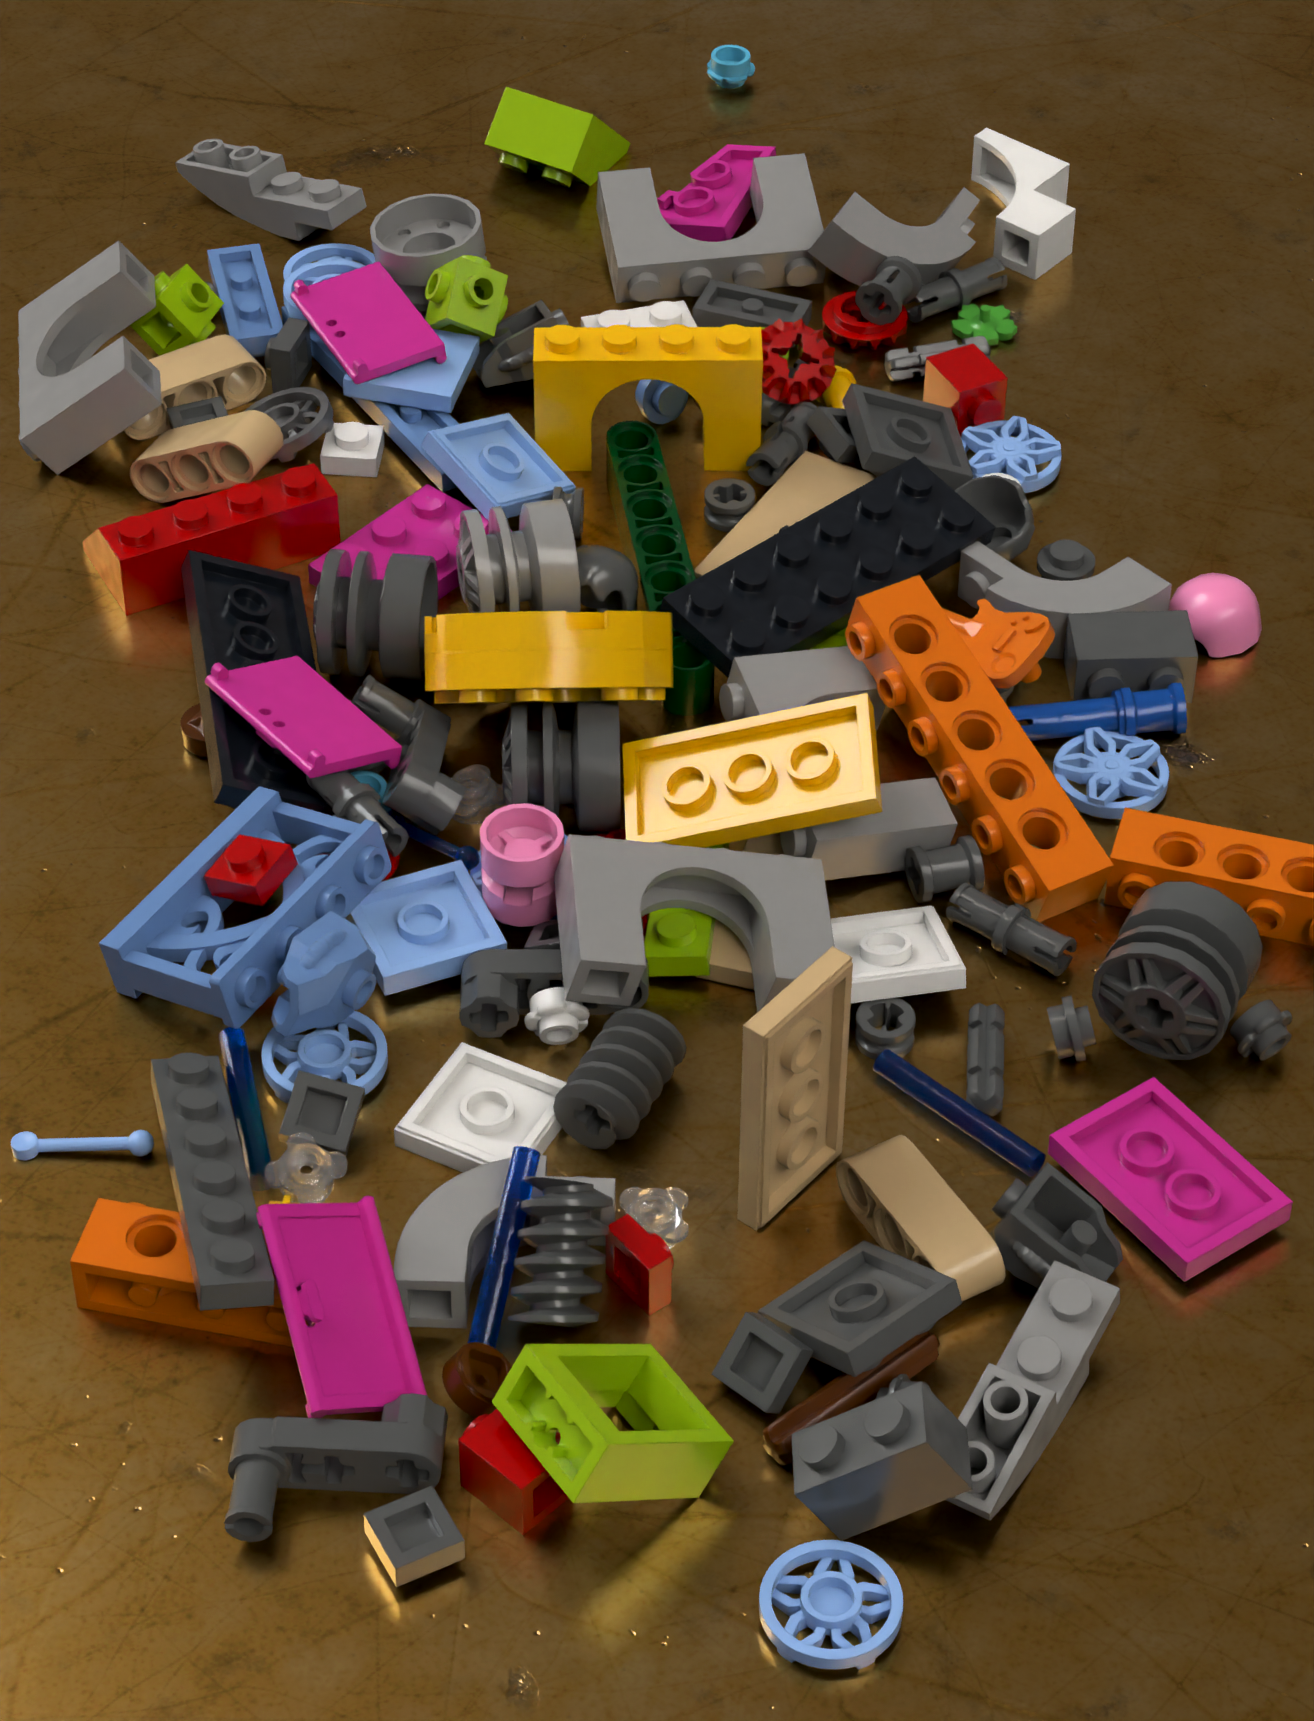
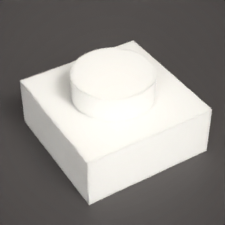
[320,422,385,477]

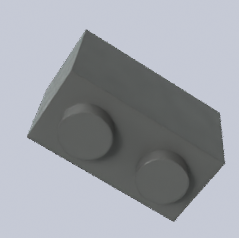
[1063,610,1198,703]
[792,1381,972,1541]

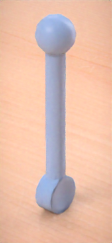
[11,1129,154,1161]

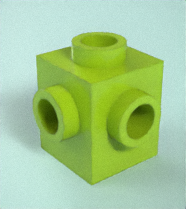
[425,255,508,343]
[130,264,224,356]

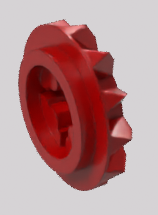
[822,290,908,351]
[761,318,837,405]

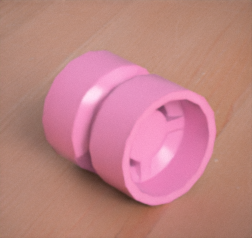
[480,803,564,927]

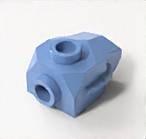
[271,911,377,1037]

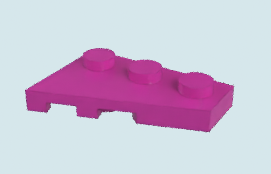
[657,144,777,242]

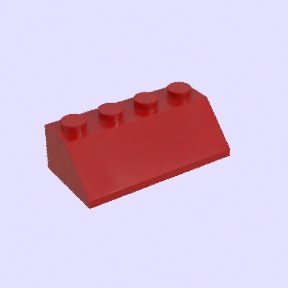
[83,463,341,616]

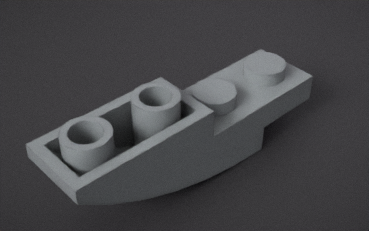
[175,139,367,241]
[946,1260,1120,1520]

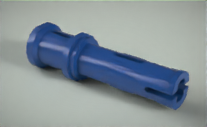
[1008,682,1187,741]

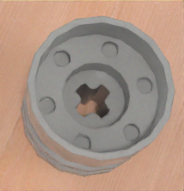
[370,193,487,319]
[456,498,581,613]

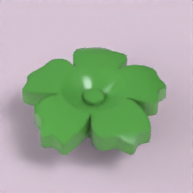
[951,303,1018,346]

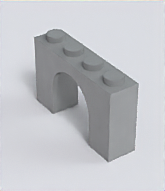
[596,153,826,303]
[18,240,162,475]
[719,646,958,880]
[554,834,835,1012]

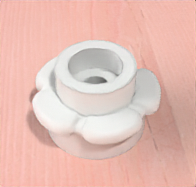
[524,987,590,1045]

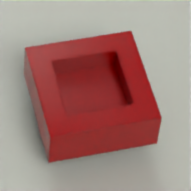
[204,834,298,906]
[605,1214,674,1316]

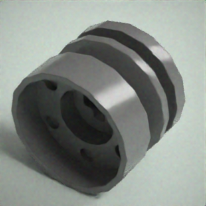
[313,549,438,682]
[502,701,621,832]
[1092,882,1263,1060]

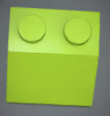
[484,87,631,188]

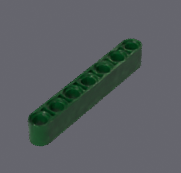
[606,421,715,716]

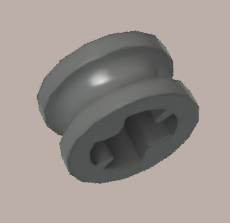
[704,478,755,532]
[552,487,584,539]
[855,997,916,1061]

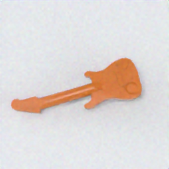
[941,599,1055,689]

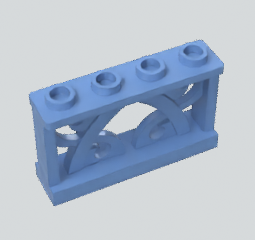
[98,786,392,1029]

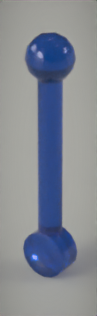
[387,809,480,871]

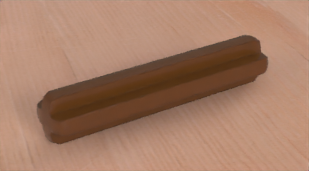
[762,1330,940,1465]

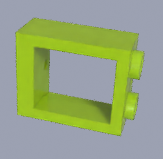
[492,1344,734,1503]

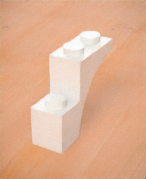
[971,127,1076,280]

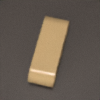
[123,334,266,440]
[130,410,283,503]
[836,1135,1005,1301]

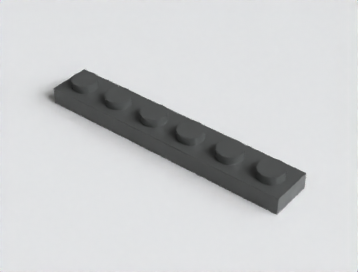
[151,1053,274,1311]

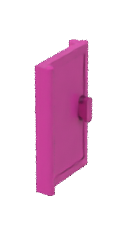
[290,261,447,384]
[205,656,402,778]
[256,1195,427,1418]

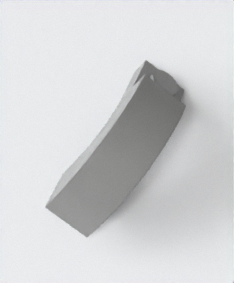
[808,187,980,286]
[958,541,1172,659]
[393,1155,616,1329]

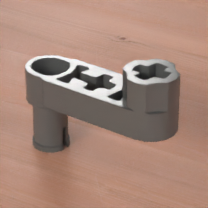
[352,675,466,835]
[459,918,649,1038]
[224,1393,448,1542]

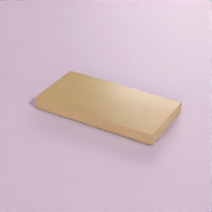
[694,451,878,579]
[737,946,853,1231]

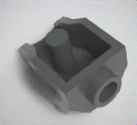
[473,300,570,388]
[990,1162,1123,1288]

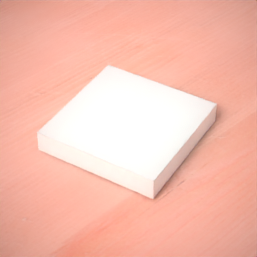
[831,906,966,1003]
[394,1042,567,1173]

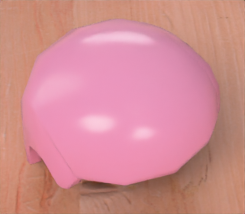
[1169,573,1262,658]

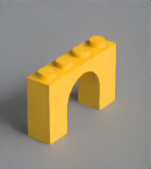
[533,324,763,471]

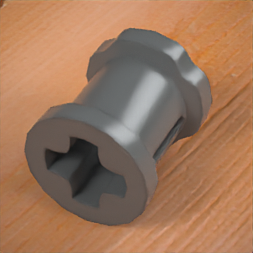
[855,256,922,325]
[904,835,985,903]

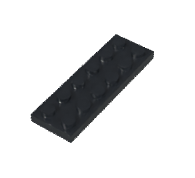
[660,456,996,678]
[181,550,335,816]

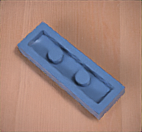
[207,243,283,357]

